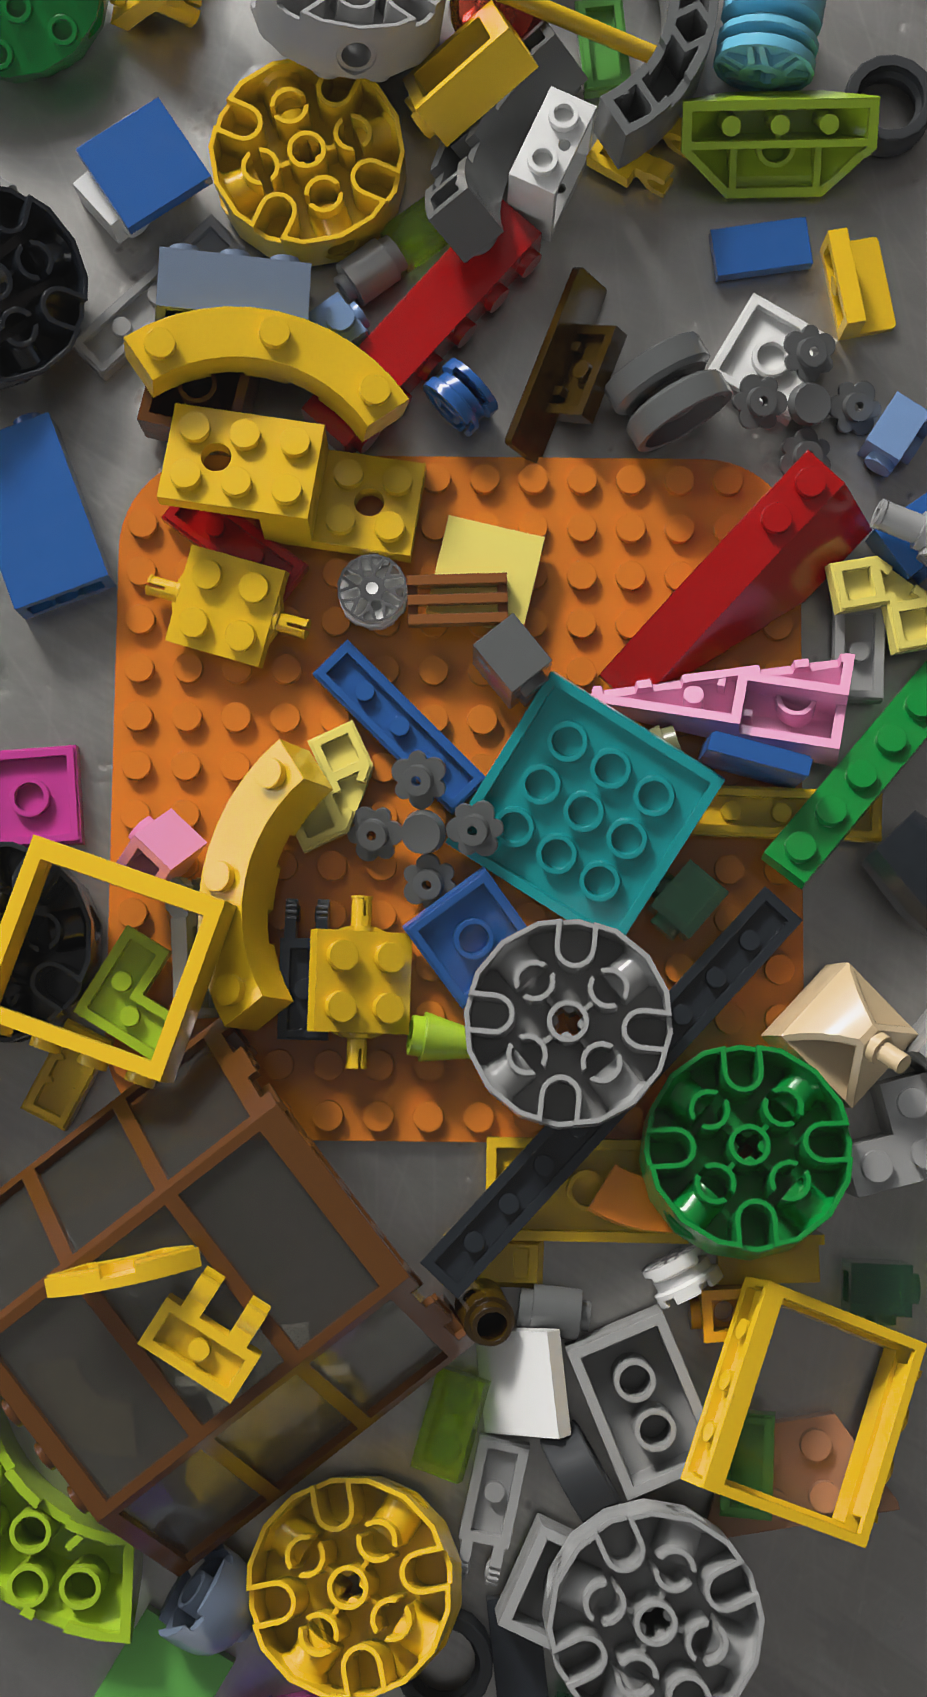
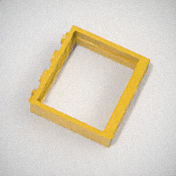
[0,834,237,1089]
[680,1276,927,1548]

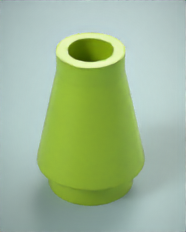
[406,1012,471,1062]

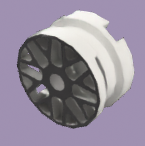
[337,554,408,630]
[641,1242,723,1309]

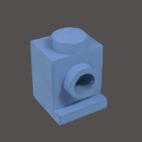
[308,292,370,347]
[857,391,927,477]

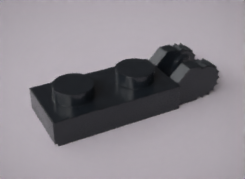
[277,898,330,1041]

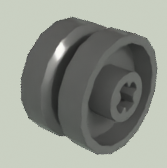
[604,331,733,453]

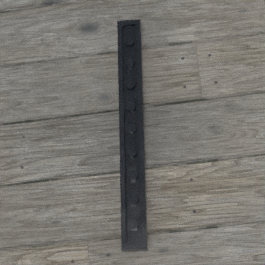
[420,886,803,1299]

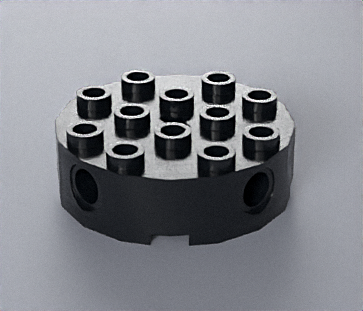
[0,186,88,390]
[0,842,102,1043]

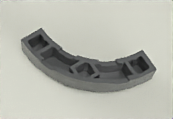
[593,0,719,169]
[425,20,588,263]

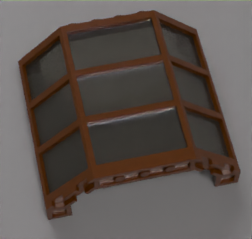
[0,1017,475,1577]

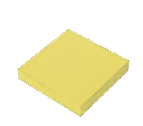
[426,515,545,629]

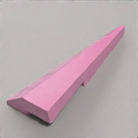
[591,653,855,767]

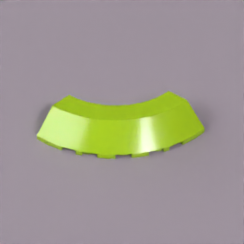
[0,1395,145,1644]

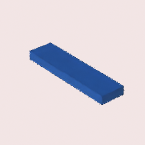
[312,639,486,816]

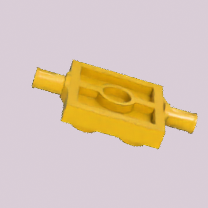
[145,545,311,669]
[307,895,412,1069]

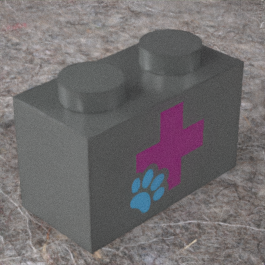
[473,613,552,709]

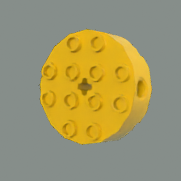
[208,59,407,266]
[246,1476,462,1697]

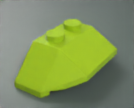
[681,90,881,199]

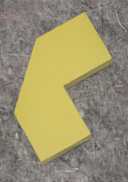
[824,556,927,655]
[296,720,374,853]

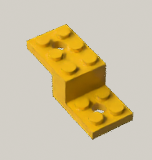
[157,403,426,563]

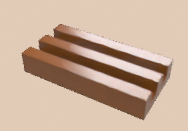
[407,572,508,628]

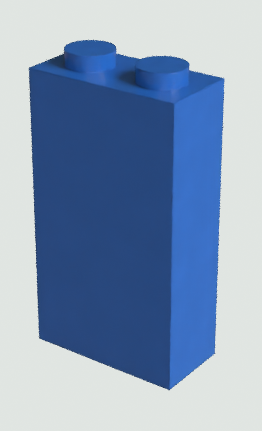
[0,412,117,620]

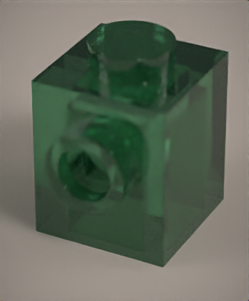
[647,859,729,941]
[841,1257,921,1326]

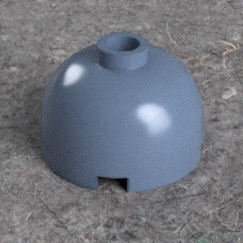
[158,1544,255,1656]

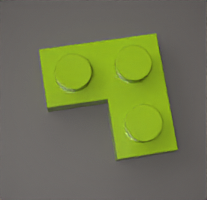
[73,925,172,1060]

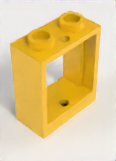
[402,0,539,147]

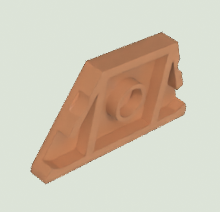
[707,1410,900,1538]

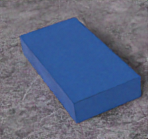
[708,217,813,282]

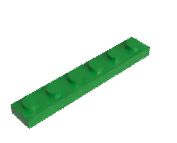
[761,660,927,890]

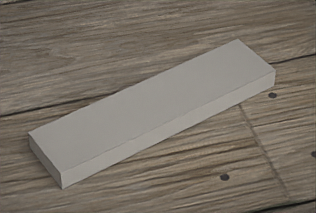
[73,214,245,382]

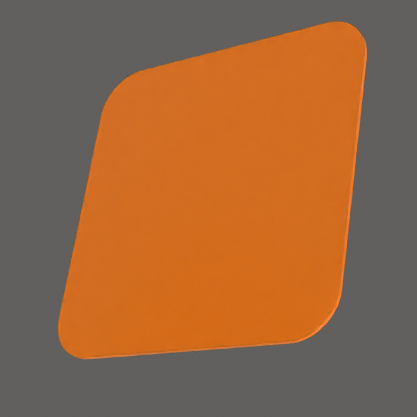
[105,454,804,1142]

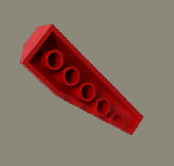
[599,450,872,689]

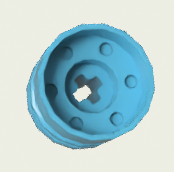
[713,0,826,92]

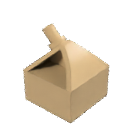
[761,962,919,1108]

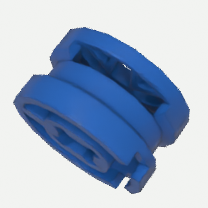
[423,358,498,436]

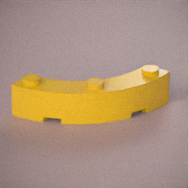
[123,306,409,442]
[197,739,334,1031]

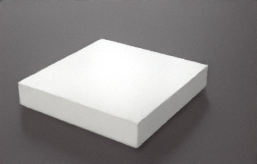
[708,293,838,427]
[475,1327,571,1439]

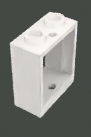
[507,86,597,242]

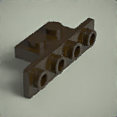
[505,267,627,463]

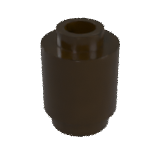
[454,1278,515,1346]

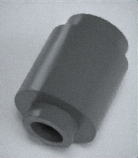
[516,1283,592,1341]

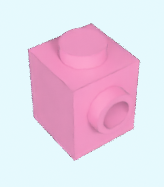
[116,808,207,899]

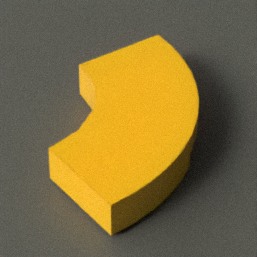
[44,1245,202,1298]

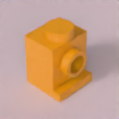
[688,1284,743,1343]

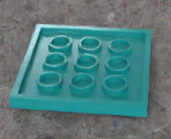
[445,671,725,935]

